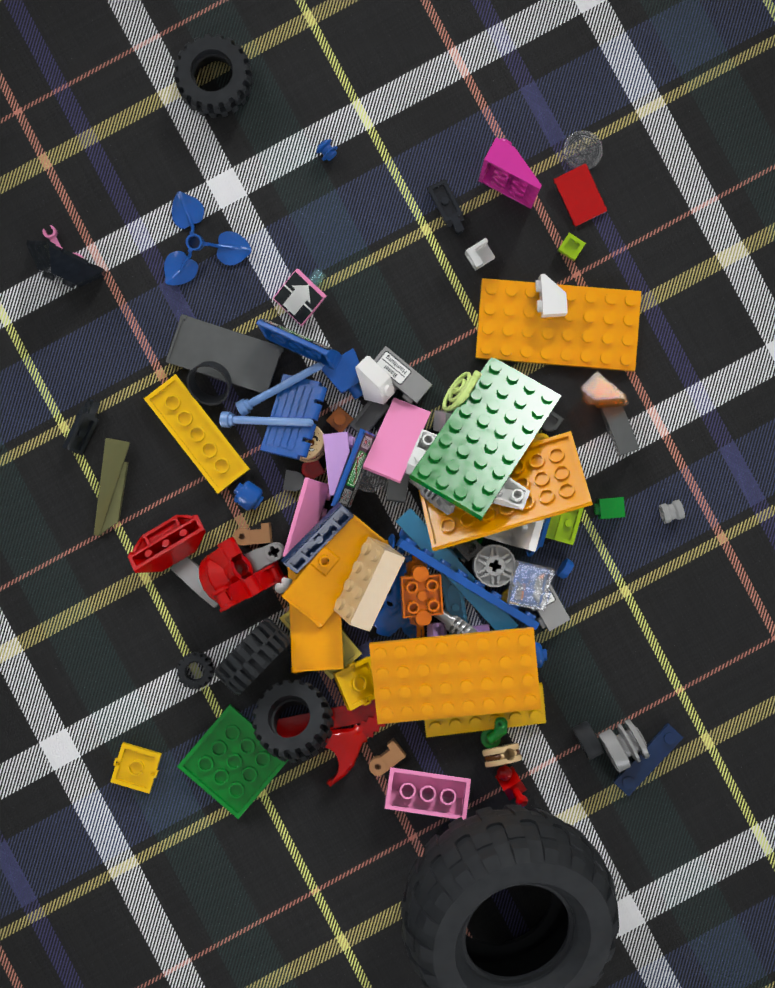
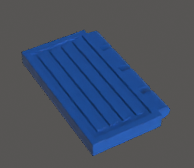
[260,374,327,460]

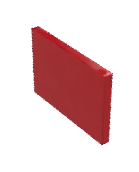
[553,163,607,227]

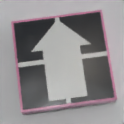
[273,269,327,326]

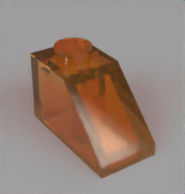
[580,371,629,408]

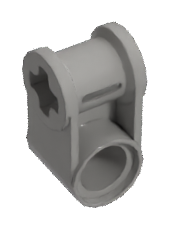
[245,542,285,573]

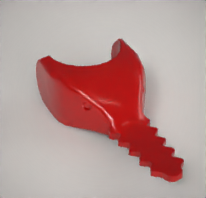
[325,712,386,787]

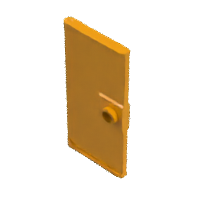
[281,514,390,628]
[287,563,344,674]

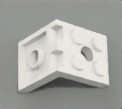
[484,519,544,552]

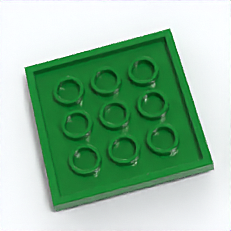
[177,704,288,819]

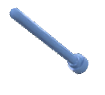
[235,362,323,416]
[219,411,314,428]

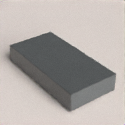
[349,401,390,433]

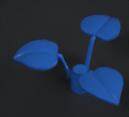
[164,191,252,285]

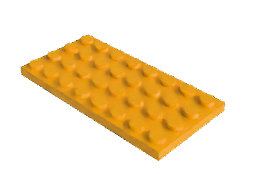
[475,278,641,372]
[418,431,593,551]
[369,627,541,724]

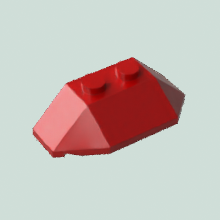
[128,515,206,573]

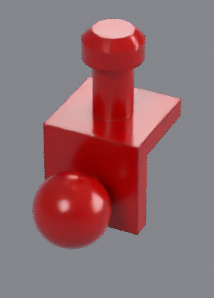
[495,765,528,807]

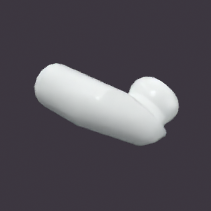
[275,577,292,594]

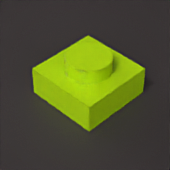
[557,233,586,261]

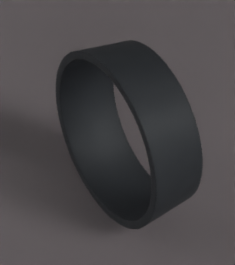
[187,361,232,405]

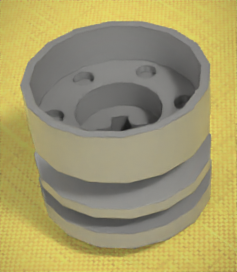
[472,544,516,587]
[598,719,650,773]

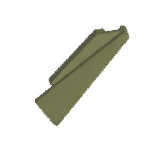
[94,438,130,536]

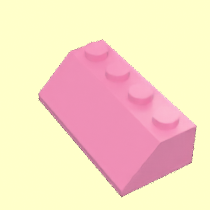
[283,477,331,557]
[384,767,471,820]

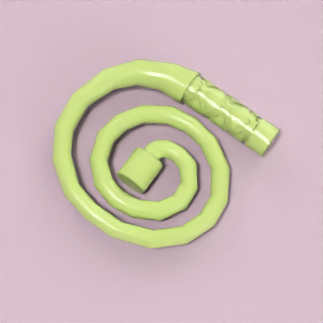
[442,370,482,412]

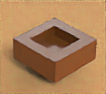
[326,406,354,432]

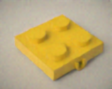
[332,656,375,711]
[111,742,162,794]

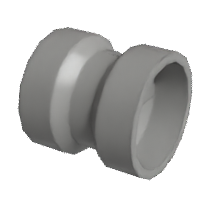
[659,499,685,524]

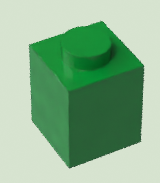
[594,497,625,519]

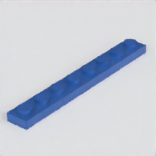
[396,538,540,630]

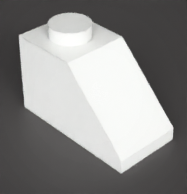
[355,356,395,404]

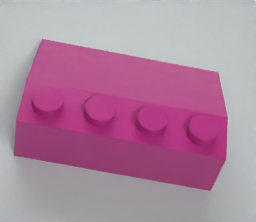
[478,137,542,209]

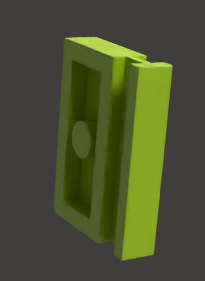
[545,508,584,545]

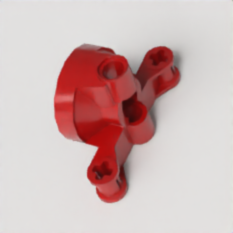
[199,537,288,613]

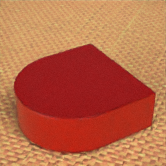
[302,460,326,479]

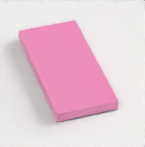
[363,398,431,483]

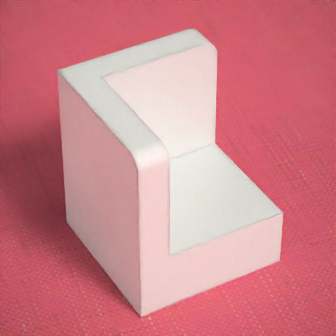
[465,238,495,271]

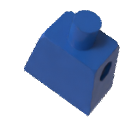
[321,348,363,400]

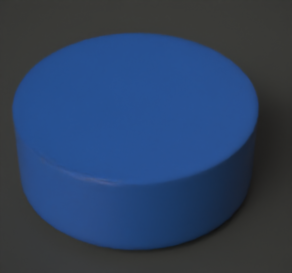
[556,558,574,579]

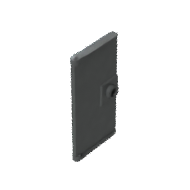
[166,314,284,393]

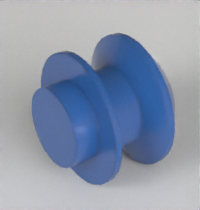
[316,139,338,161]

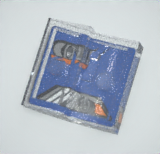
[507,560,555,611]

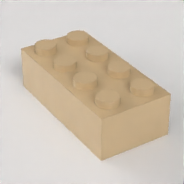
[333,537,405,632]

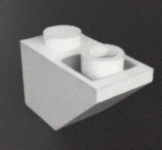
[535,274,568,318]

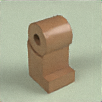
[233,523,273,545]
[369,738,406,776]

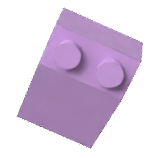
[323,432,356,496]

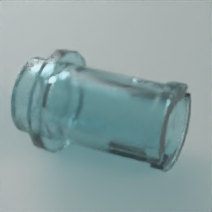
[309,268,326,287]

